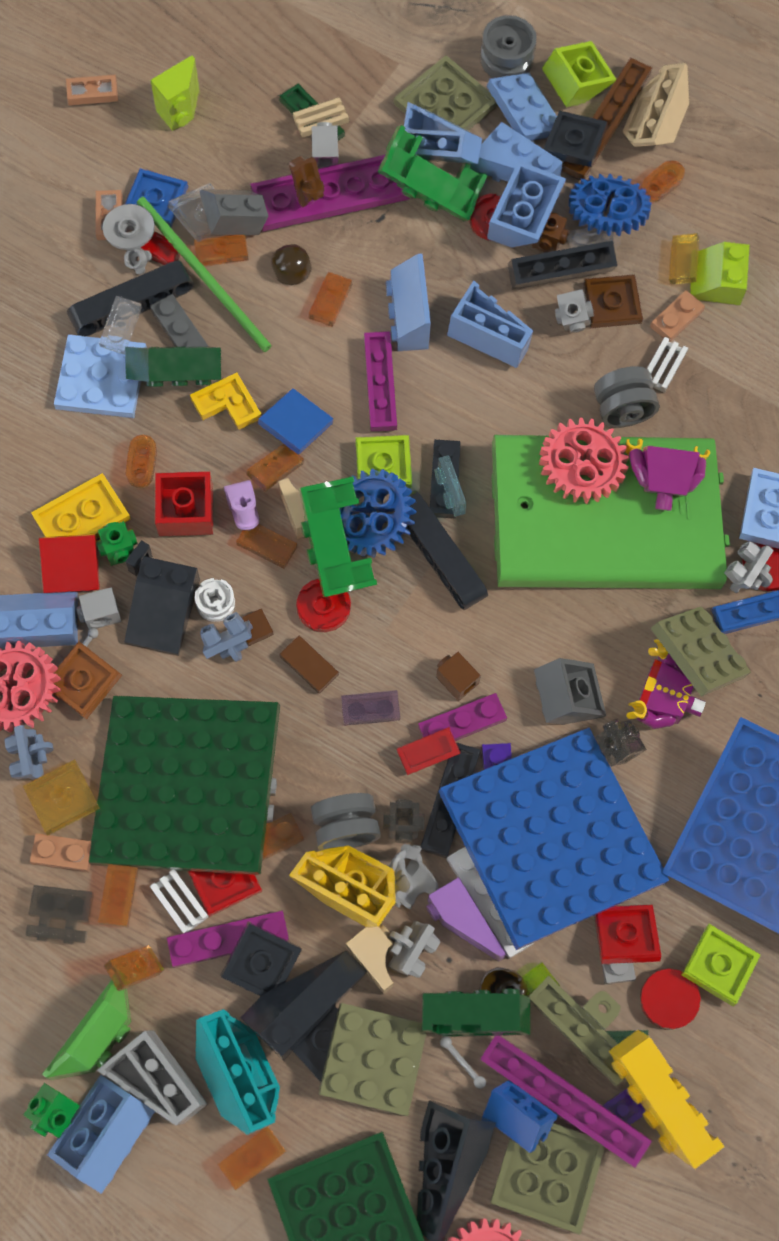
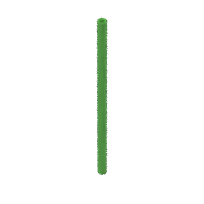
[137,197,272,352]

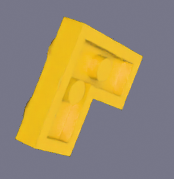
[190,373,262,430]

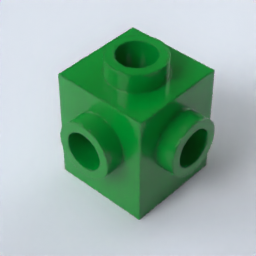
[96,521,138,566]
[23,1082,80,1138]

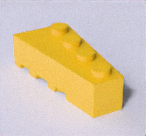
[609,1030,724,1169]

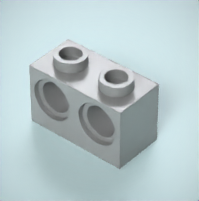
[312,122,338,168]

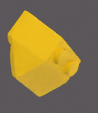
[289,845,396,928]

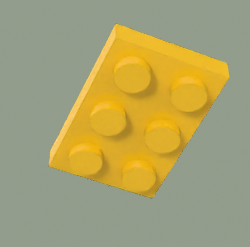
[31,473,131,539]

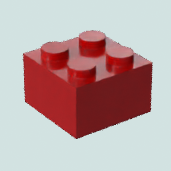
[155,471,213,536]

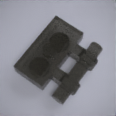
[26,885,94,945]

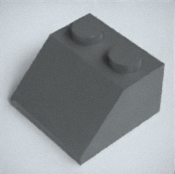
[200,189,269,235]
[534,658,606,725]

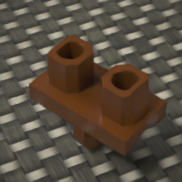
[289,156,325,208]

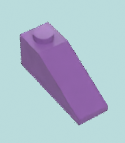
[426,877,506,962]

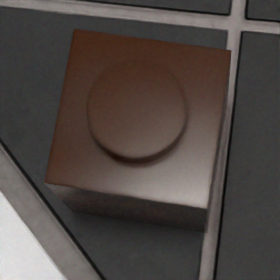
[436,652,481,702]

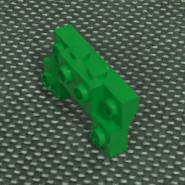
[377,125,488,222]
[299,476,377,597]

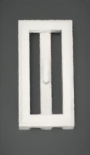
[647,337,688,393]
[150,870,208,934]

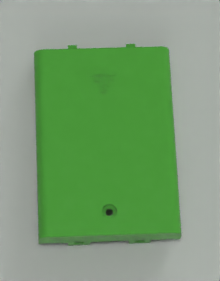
[491,435,730,589]

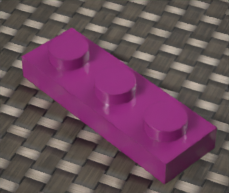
[418,693,507,741]

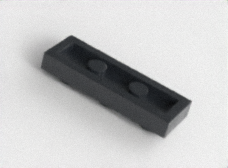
[430,439,461,519]

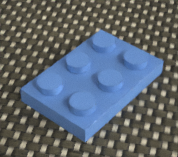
[487,73,557,141]

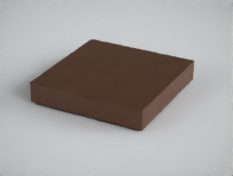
[583,274,643,328]

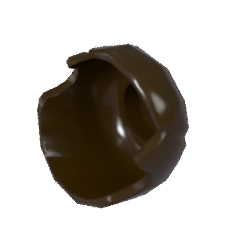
[271,244,312,285]
[480,967,528,997]

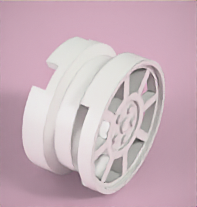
[195,578,235,622]

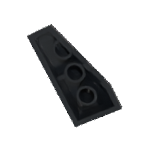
[240,951,367,1061]
[416,1100,495,1241]

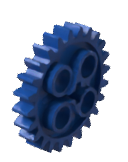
[568,174,652,236]
[339,468,417,558]

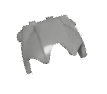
[388,844,438,909]

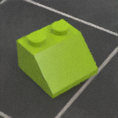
[542,41,616,107]
[151,55,199,131]
[690,242,750,305]

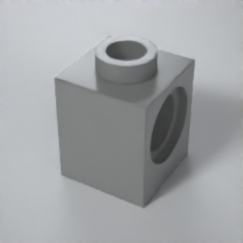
[76,587,122,629]

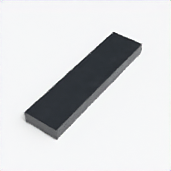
[420,742,480,859]

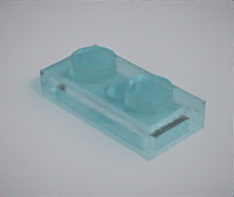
[434,455,466,517]

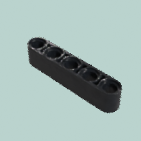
[67,261,194,337]
[394,490,488,611]

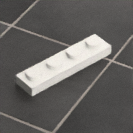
[446,847,535,959]

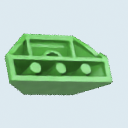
[42,972,131,1080]

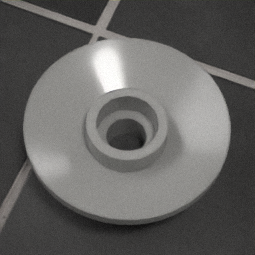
[103,204,155,250]

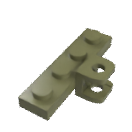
[529,976,624,1087]

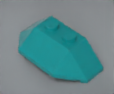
[196,1009,280,1135]

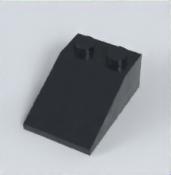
[124,556,200,656]

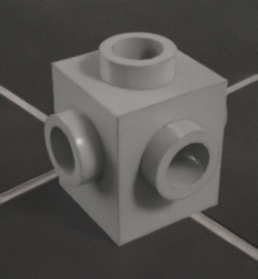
[555,289,594,333]

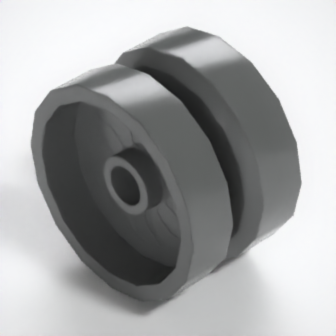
[480,15,536,78]
[594,366,660,428]
[311,793,381,850]

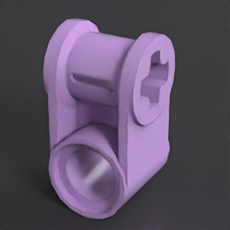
[224,480,260,530]

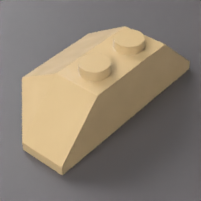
[623,63,689,147]

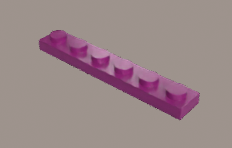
[480,1036,653,1168]

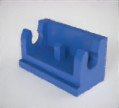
[482,1080,558,1153]

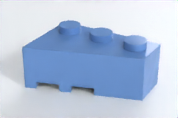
[404,102,482,164]
[470,122,563,182]
[447,281,533,368]

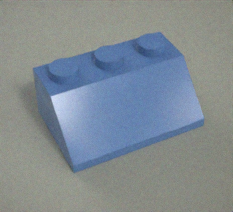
[487,161,566,248]
[386,254,431,351]
[0,591,78,649]
[47,1075,155,1194]

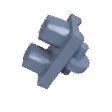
[200,612,253,662]
[4,725,53,781]

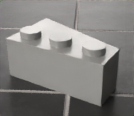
[97,1030,208,1125]

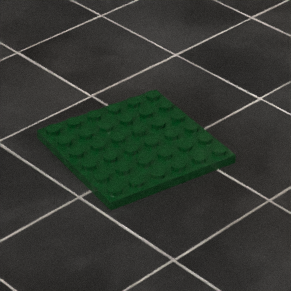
[88,696,280,875]

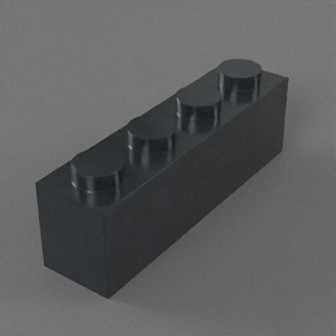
[508,240,618,290]

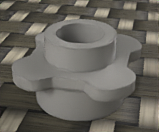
[124,247,152,274]

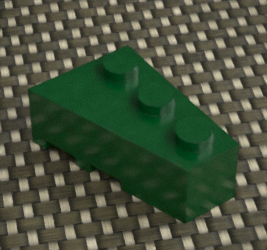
[125,347,221,387]
[422,989,531,1037]

